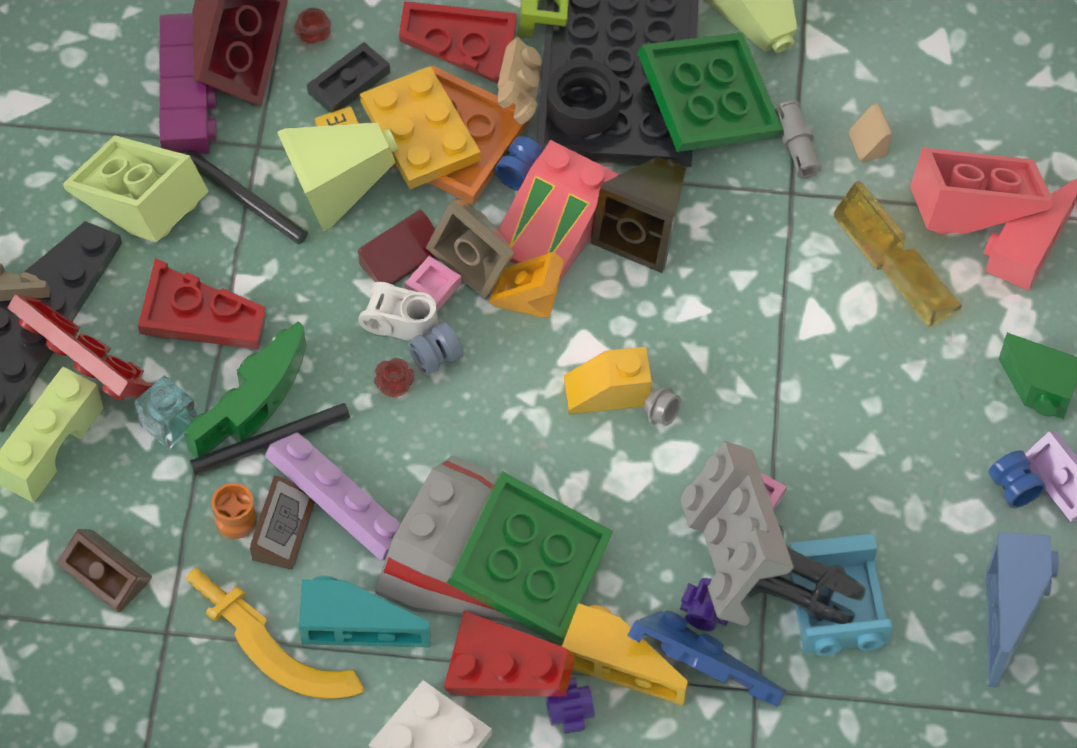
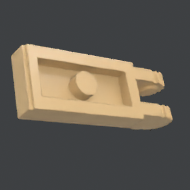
[497,37,543,124]

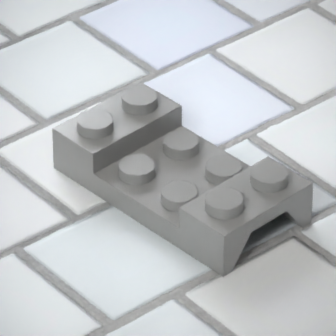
[680,441,794,626]

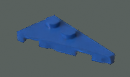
[627,610,787,707]

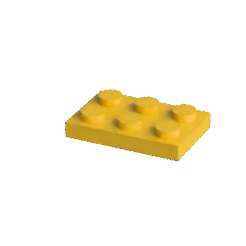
[360,66,481,189]

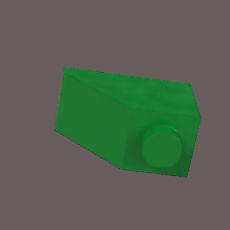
[999,332,1077,420]

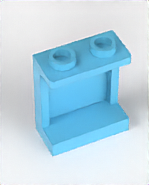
[789,534,893,656]

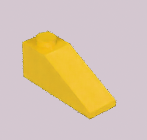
[562,603,688,706]

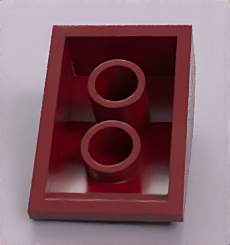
[192,0,288,107]

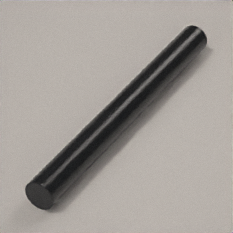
[183,150,308,244]
[189,403,350,476]

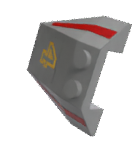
[375,455,522,624]

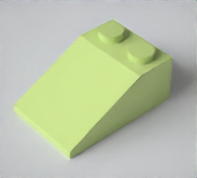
[62,135,209,242]

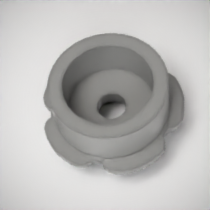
[644,387,681,426]

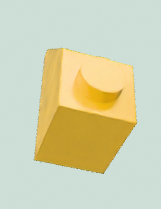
[564,347,652,414]

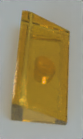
[833,181,906,270]
[882,248,962,327]

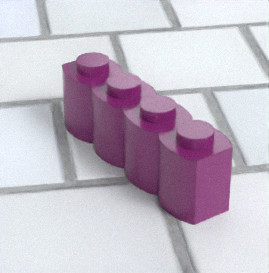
[159,13,217,154]

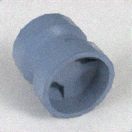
[408,322,463,376]

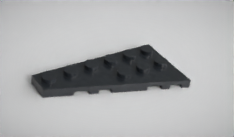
[0,221,122,432]

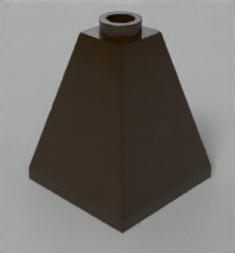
[590,156,686,273]

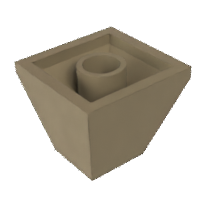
[426,200,515,299]

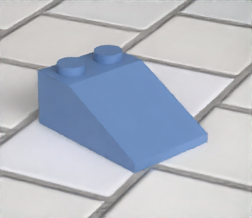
[986,532,1059,687]

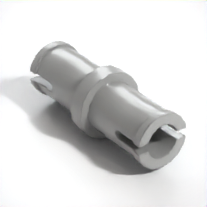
[775,100,821,178]

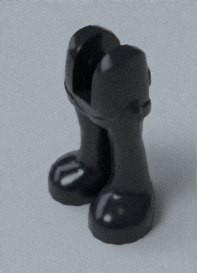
[746,524,866,624]

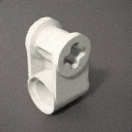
[358,282,439,341]

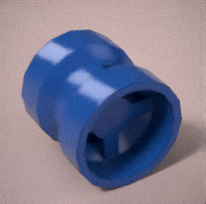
[495,136,544,191]
[988,450,1046,509]

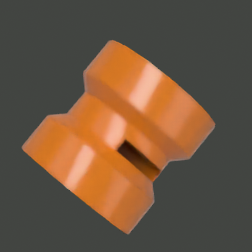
[211,483,257,539]

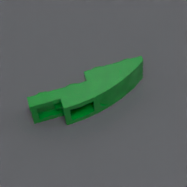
[184,321,306,458]

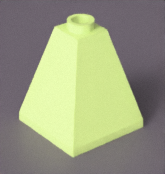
[705,0,797,53]
[277,122,399,232]

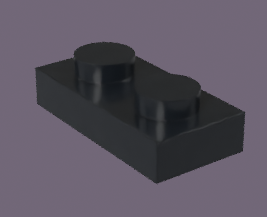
[307,42,390,113]

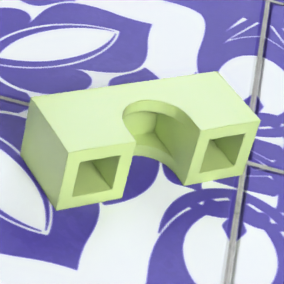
[0,367,104,503]

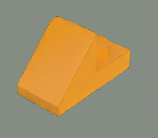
[489,252,564,318]

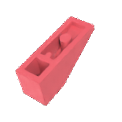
[984,179,1077,291]

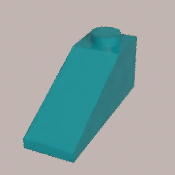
[299,576,431,647]

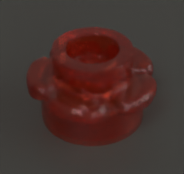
[294,8,331,44]
[374,358,414,397]

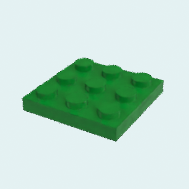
[637,32,783,152]
[446,471,613,643]

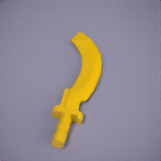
[186,568,364,699]

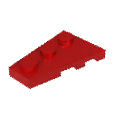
[444,611,575,697]

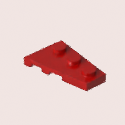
[399,1,517,84]
[138,258,267,350]

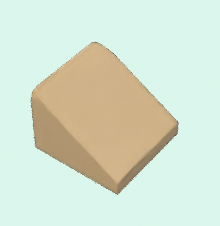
[848,103,892,162]

